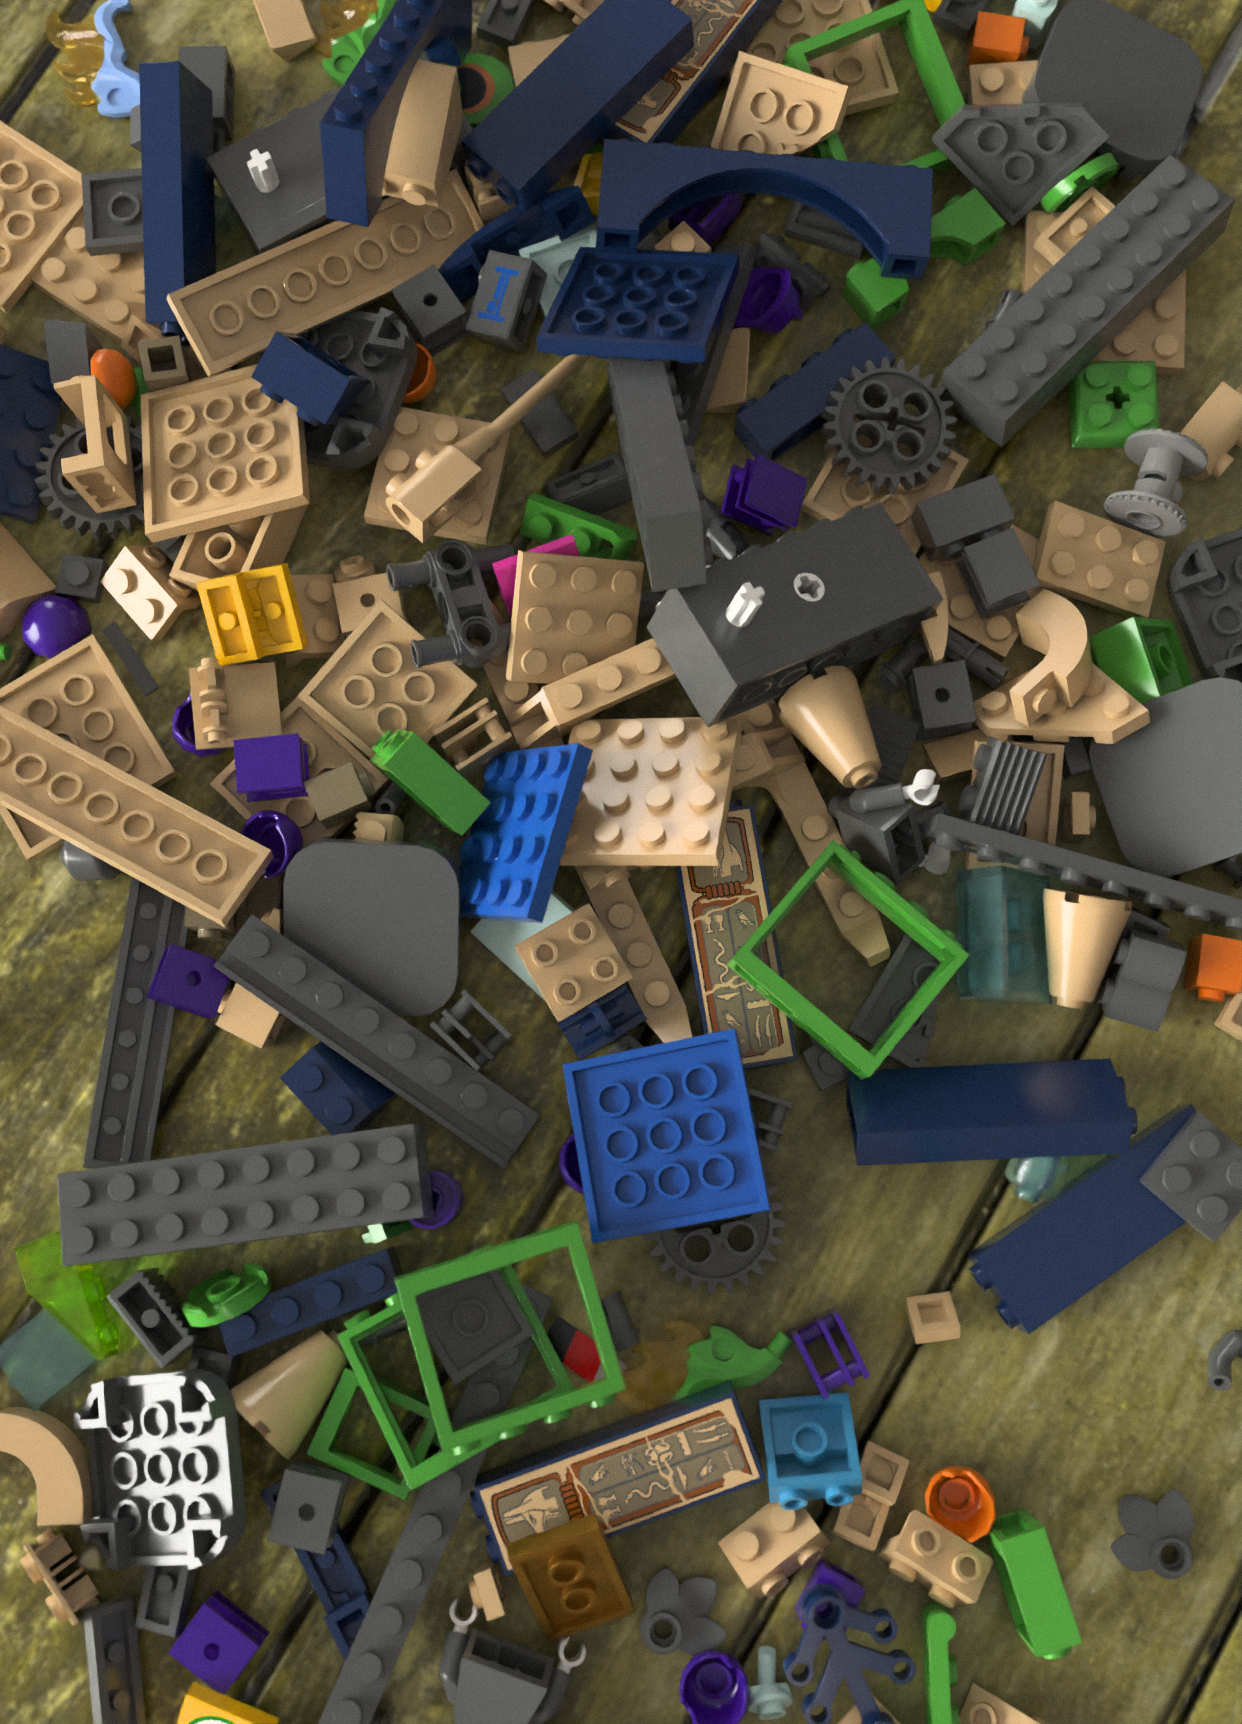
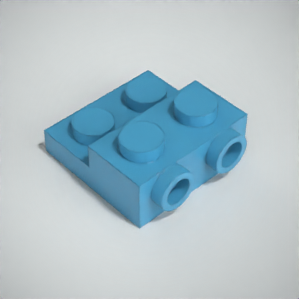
[759,1392,862,1510]

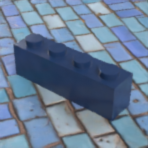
[734,322,896,462]
[219,1246,404,1357]

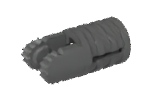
[703,493,751,560]

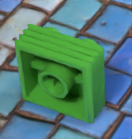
[1068,361,1160,448]

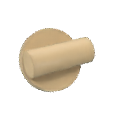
[334,556,377,583]

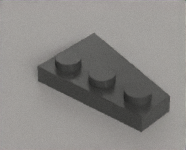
[846,932,941,1068]

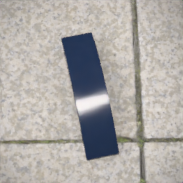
[438,185,596,303]
[260,1478,373,1661]

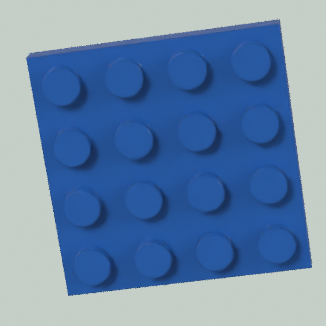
[460,744,593,923]
[562,1028,772,1243]

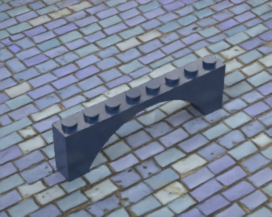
[320,0,472,227]
[596,139,933,280]

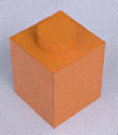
[965,11,1029,71]
[1183,934,1242,1002]

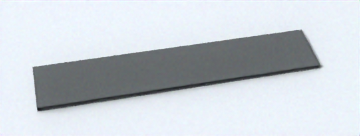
[103,622,159,696]

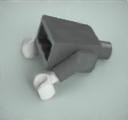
[828,769,951,886]
[439,1597,586,1724]

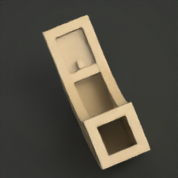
[1009,588,1092,727]
[0,1407,93,1526]

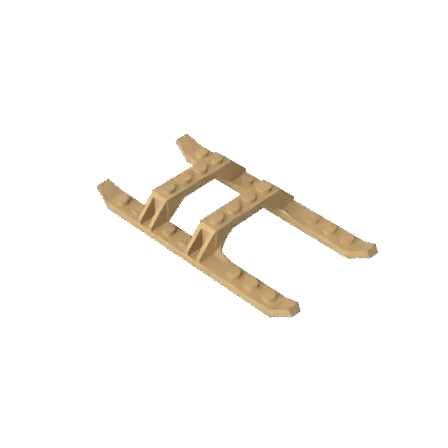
[472,565,890,1043]

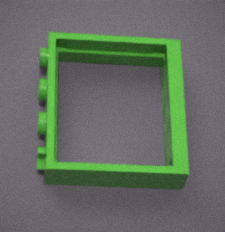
[781,0,966,175]
[727,840,970,1080]
[394,1221,626,1455]
[337,1244,574,1491]

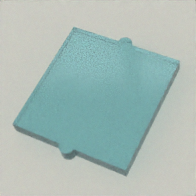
[0,1301,99,1411]

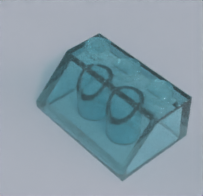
[955,865,1052,1004]

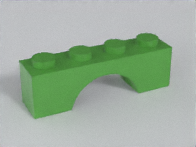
[843,187,1005,331]

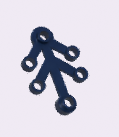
[783,1583,916,1724]

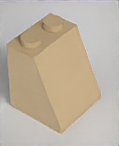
[382,59,463,207]

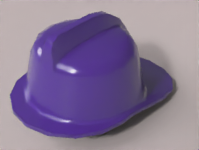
[734,267,803,335]

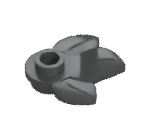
[1110,1489,1195,1579]
[640,1567,726,1656]

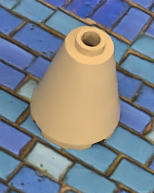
[778,666,882,789]
[1043,888,1133,1009]
[231,1329,350,1460]

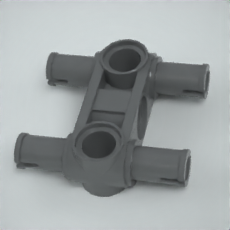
[386,540,515,668]

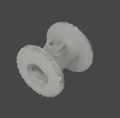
[1104,428,1208,538]

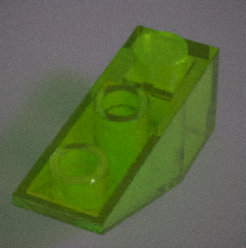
[14,1231,119,1361]

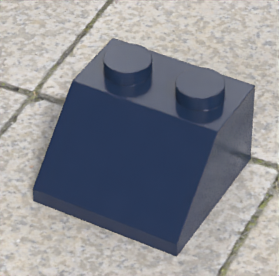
[251,331,368,427]
[280,1042,398,1135]

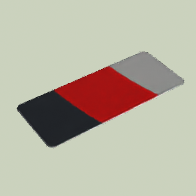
[547,1317,627,1382]

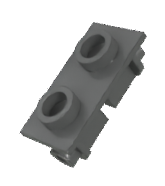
[753,231,831,314]

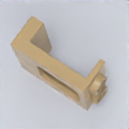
[54,374,137,513]

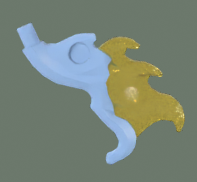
[45,0,140,118]

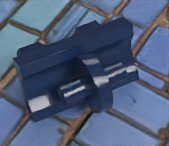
[557,983,647,1061]

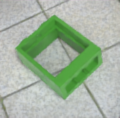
[369,729,491,835]
[306,1365,449,1501]
[985,1508,1082,1660]

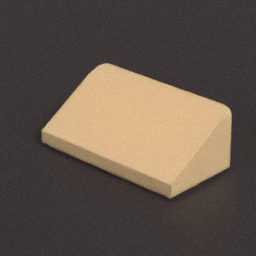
[253,0,318,62]
[705,327,750,414]
[922,729,1014,784]

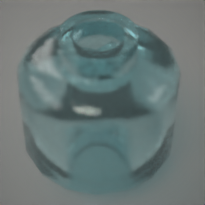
[1005,1156,1071,1203]

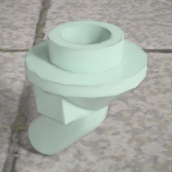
[748,1646,793,1720]

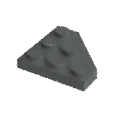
[932,102,1110,226]

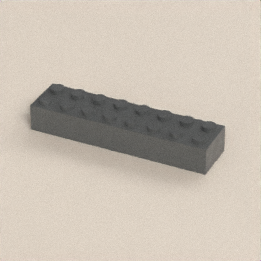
[940,155,1235,447]
[606,357,713,592]
[57,1124,435,1267]

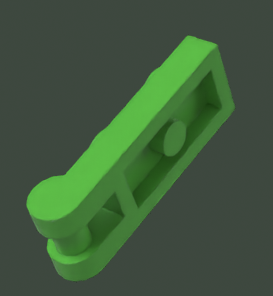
[520,492,638,560]
[921,1601,960,1724]

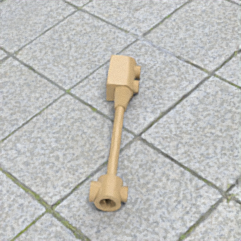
[386,354,592,544]
[1180,381,1242,481]

